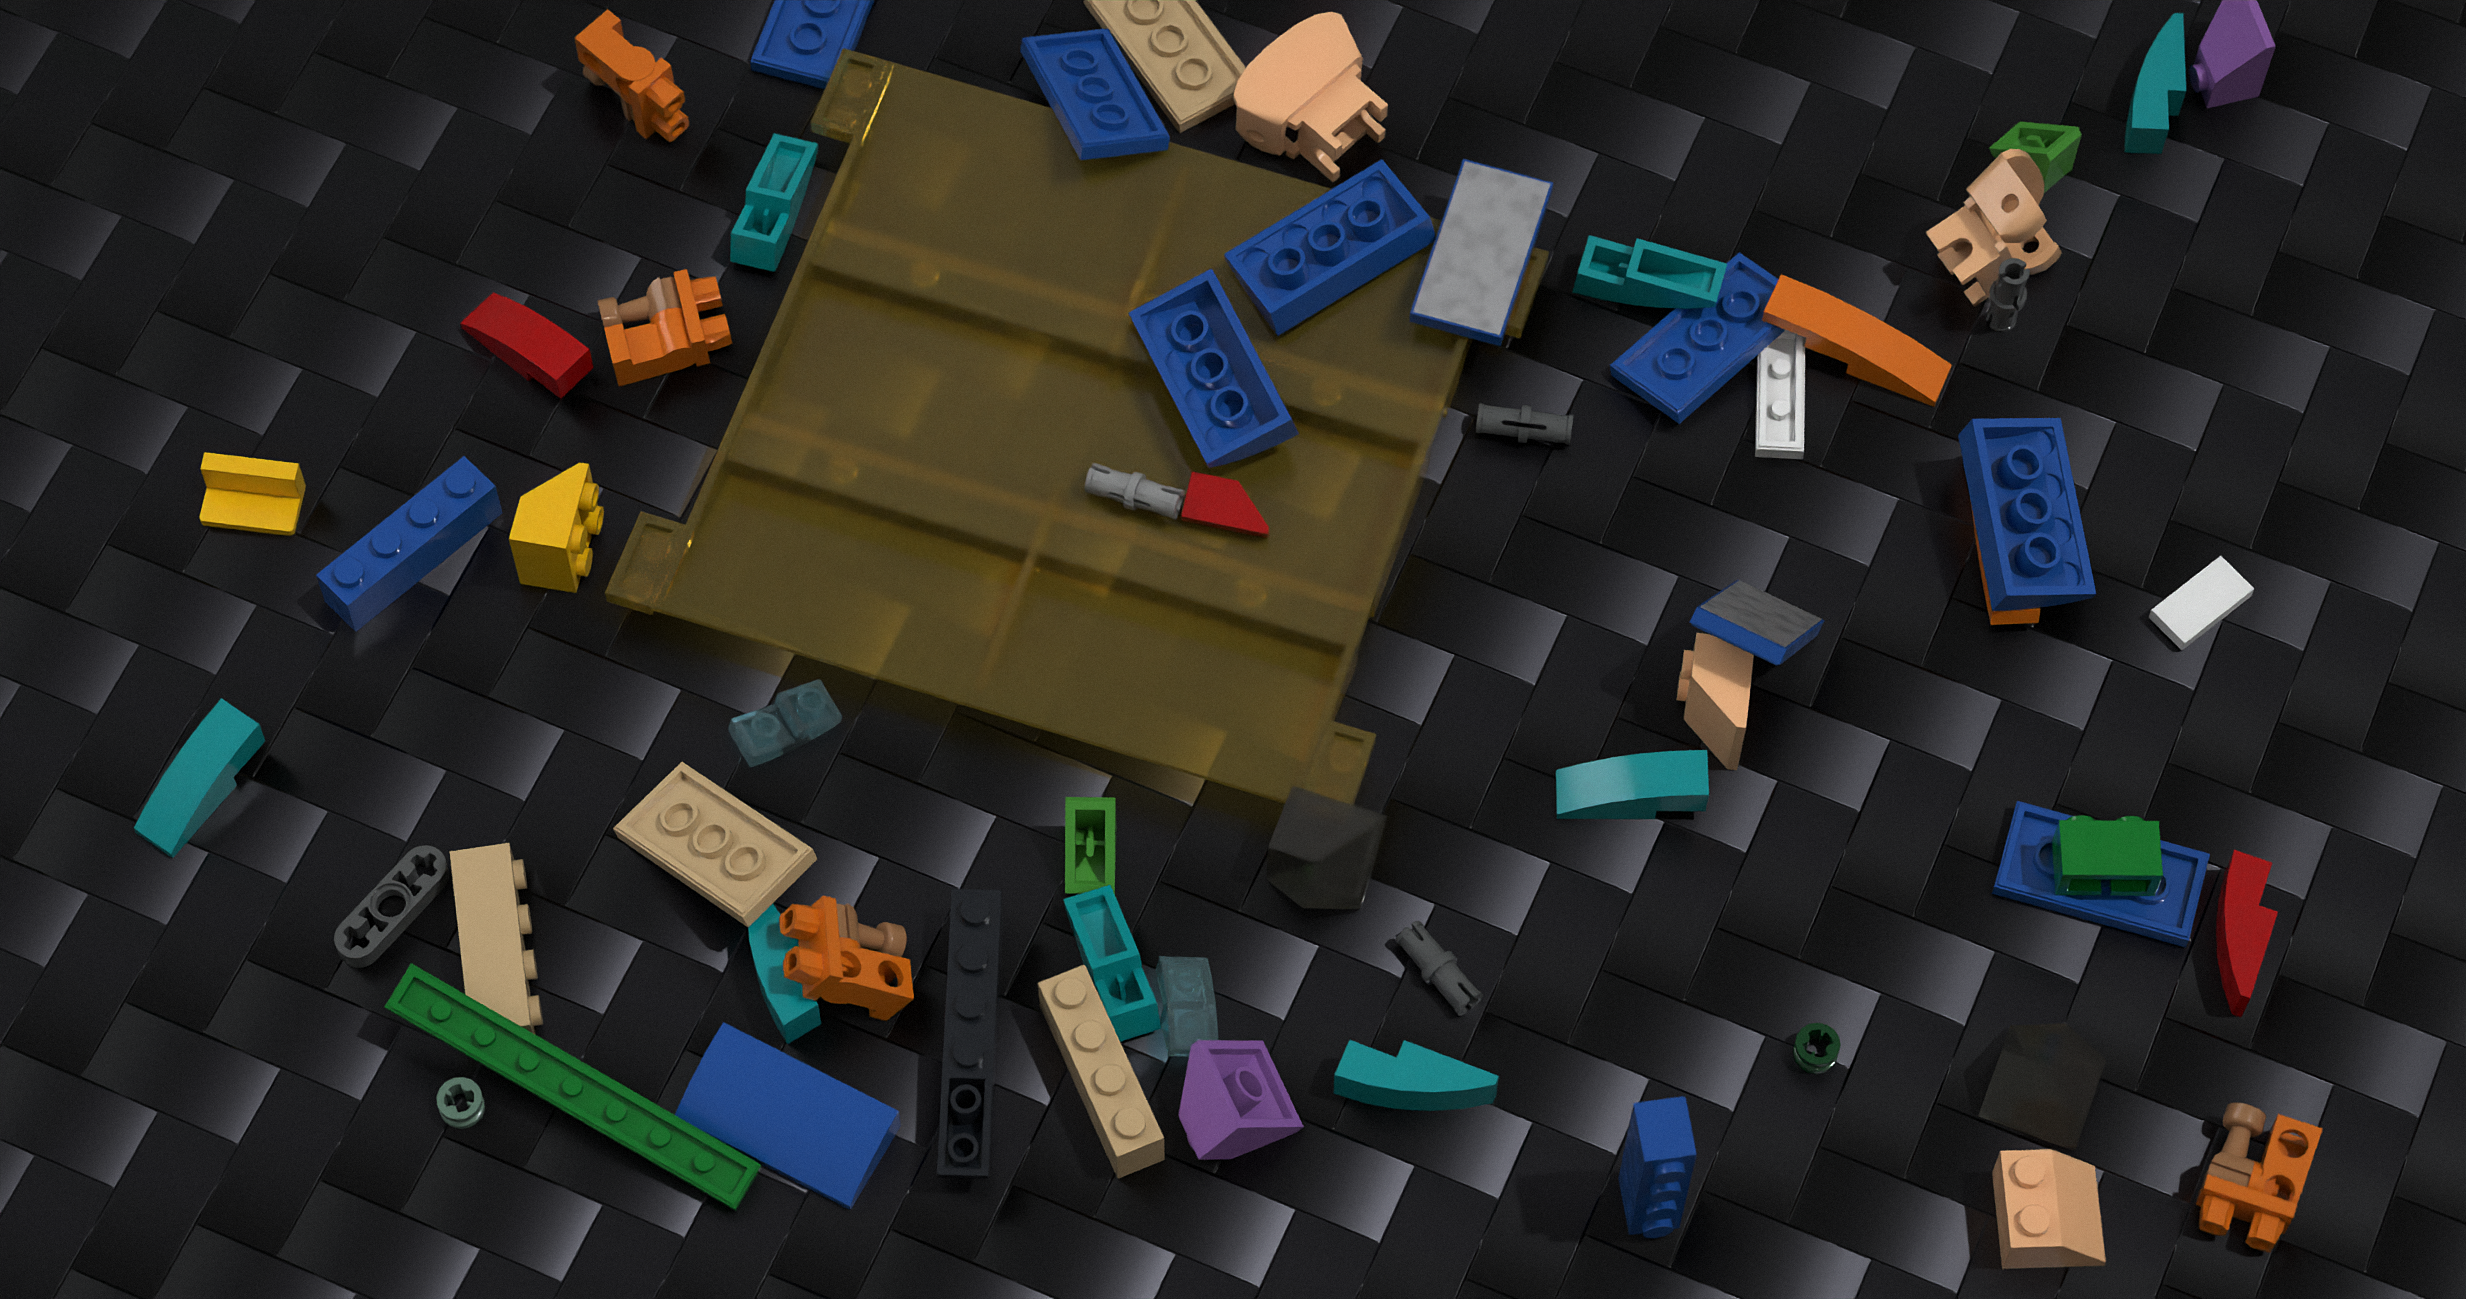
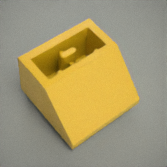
[509,462,604,593]

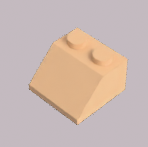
[1676,633,1754,770]
[1992,1149,2106,1269]

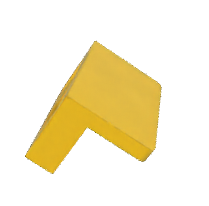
[199,452,306,536]

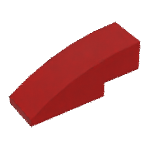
[460,293,593,399]
[2216,850,2278,1017]

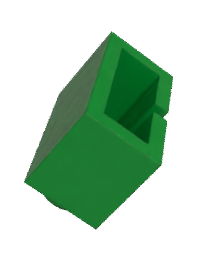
[2052,815,2163,896]

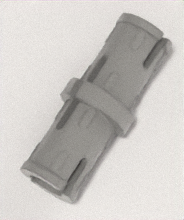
[1085,463,1185,520]

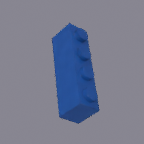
[316,456,502,632]
[1619,1096,1697,1238]

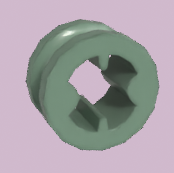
[436,1077,485,1129]

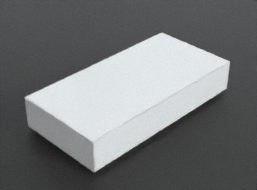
[2149,556,2254,650]

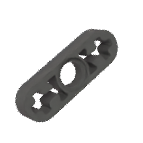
[334,845,450,968]

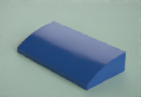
[1224,159,1436,336]
[1128,268,1299,468]
[1958,418,2096,611]
[675,1022,901,1210]

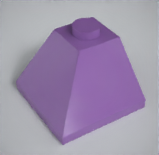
[2189,0,2276,108]
[1178,1040,1304,1160]

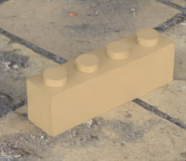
[450,843,543,1034]
[1038,964,1165,1179]

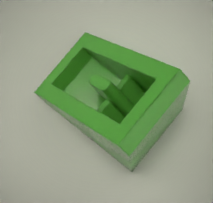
[1989,121,2082,193]
[1065,797,1117,894]

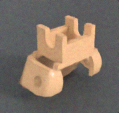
[1233,12,1388,182]
[1926,149,2062,307]

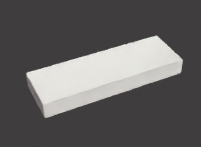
[1755,330,1805,459]

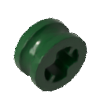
[1793,1023,1841,1074]

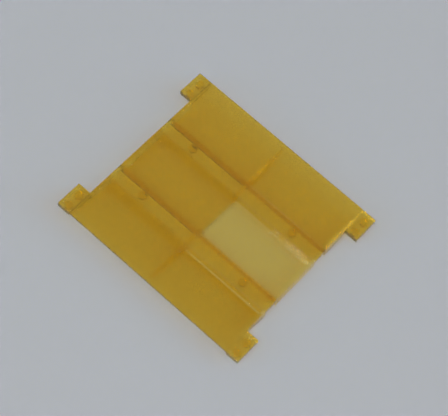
[605,48,1549,827]

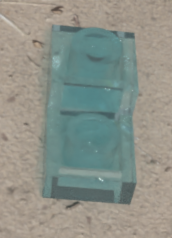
[728,679,842,768]
[1155,956,1218,1057]

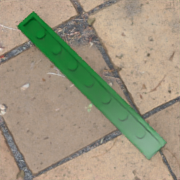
[384,963,762,1211]

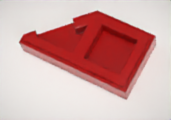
[1181,471,1270,538]

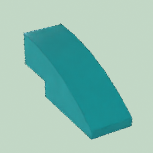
[2125,13,2186,154]
[730,133,818,272]
[1573,235,1727,309]
[134,698,265,858]
[1555,750,1709,819]
[1063,885,1161,1042]
[748,904,821,1044]
[1333,1040,1499,1111]

